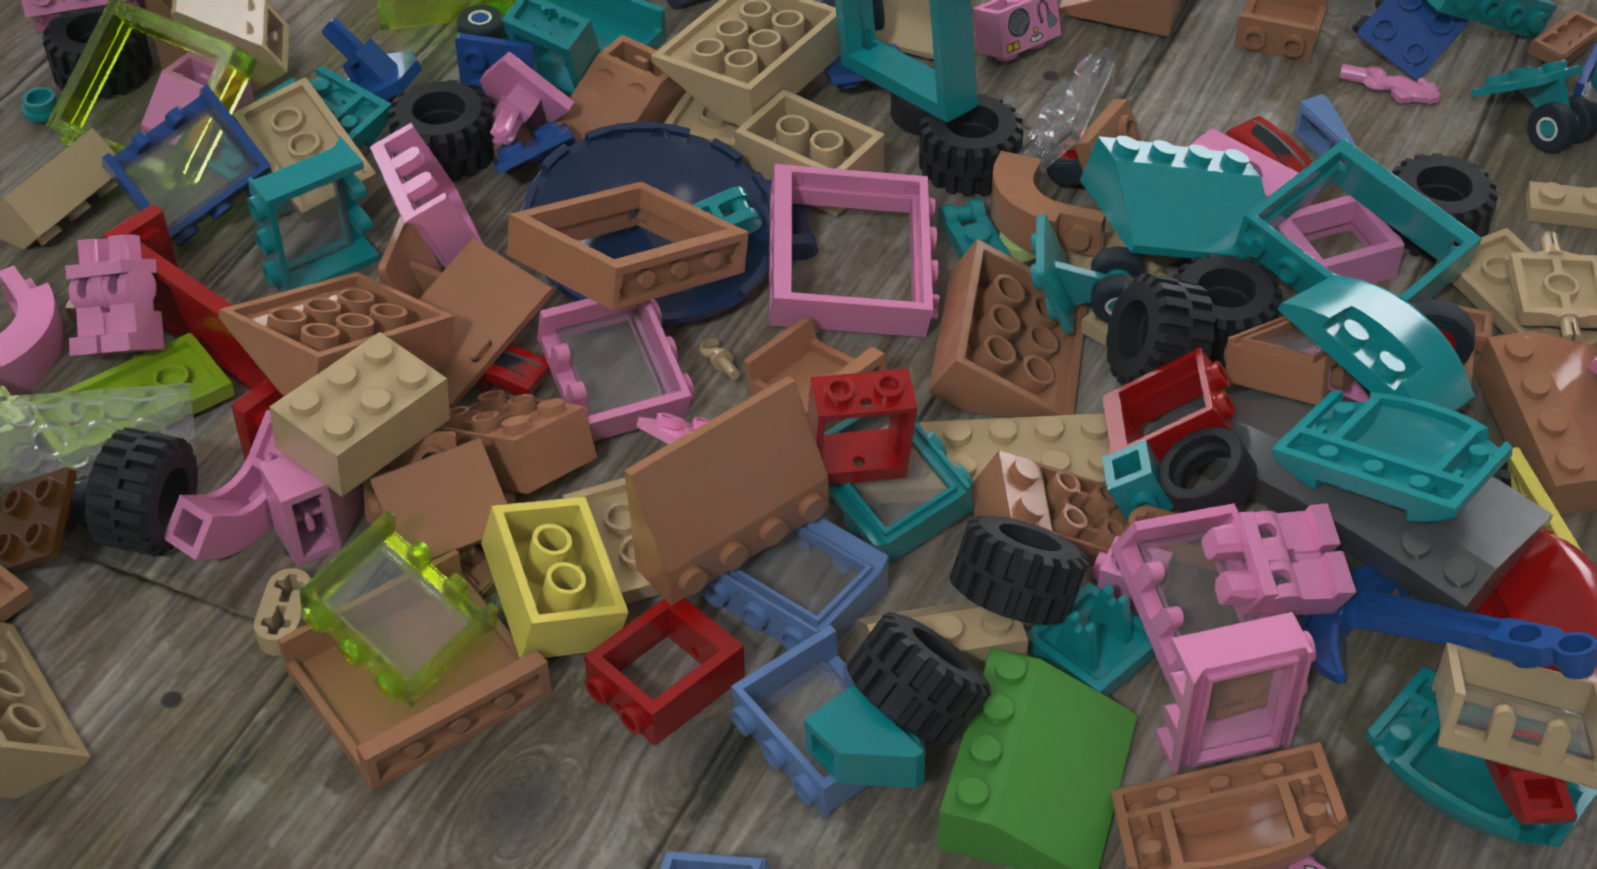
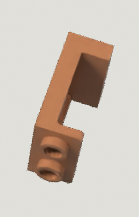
[1234,0,1329,62]
[744,316,887,432]
[365,438,507,574]

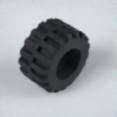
[42,4,153,100]
[387,80,494,181]
[919,93,1024,196]
[1386,153,1498,261]
[1172,254,1283,368]
[1106,273,1215,385]
[85,427,198,557]
[949,516,1089,625]
[846,612,991,746]

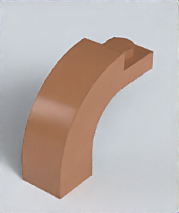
[990,151,1106,257]

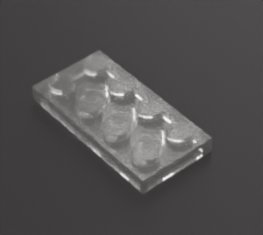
[1018,48,1118,173]
[0,383,198,490]

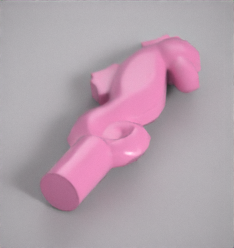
[1339,64,1441,105]

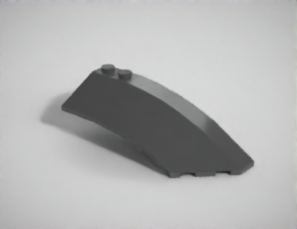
[1147,389,1553,613]

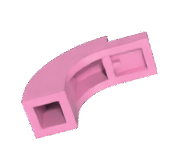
[0,265,65,398]
[164,410,285,561]

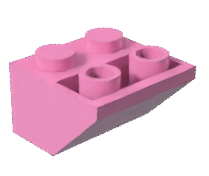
[141,51,255,159]
[259,455,364,567]

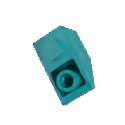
[804,685,925,788]

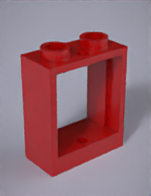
[1102,347,1237,463]
[807,369,918,485]
[584,598,745,746]

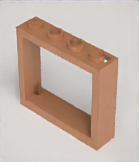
[507,181,749,311]

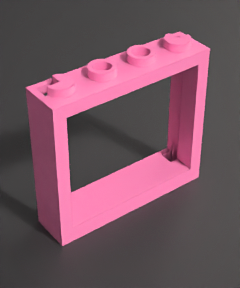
[769,164,940,337]

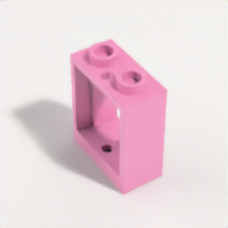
[1274,195,1405,293]

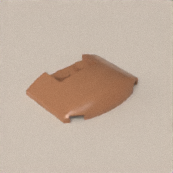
[1111,742,1349,869]

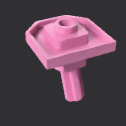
[479,52,574,146]

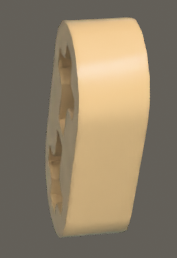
[253,568,315,656]

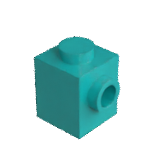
[1102,440,1175,520]

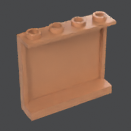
[278,549,552,792]

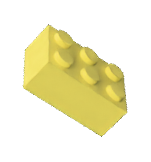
[481,497,628,658]

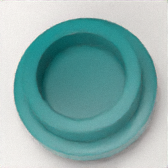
[21,87,63,123]

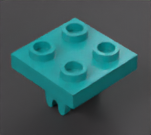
[1026,582,1155,697]

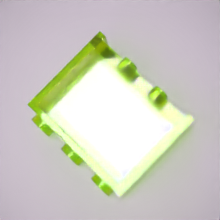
[300,509,498,708]

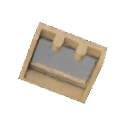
[1431,642,1597,789]

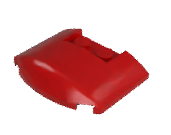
[1476,529,1597,726]

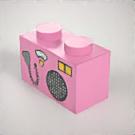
[972,0,1061,62]

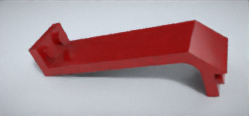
[103,204,285,461]

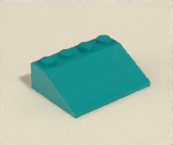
[1080,136,1266,266]

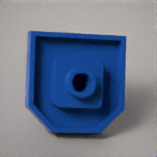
[322,18,422,101]

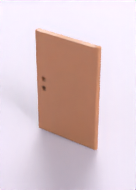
[418,238,554,409]

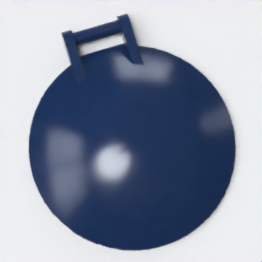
[523,122,819,325]

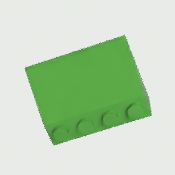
[937,648,1138,869]

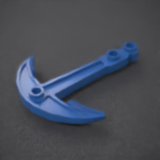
[1300,564,1597,684]

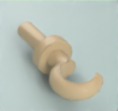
[699,338,740,380]

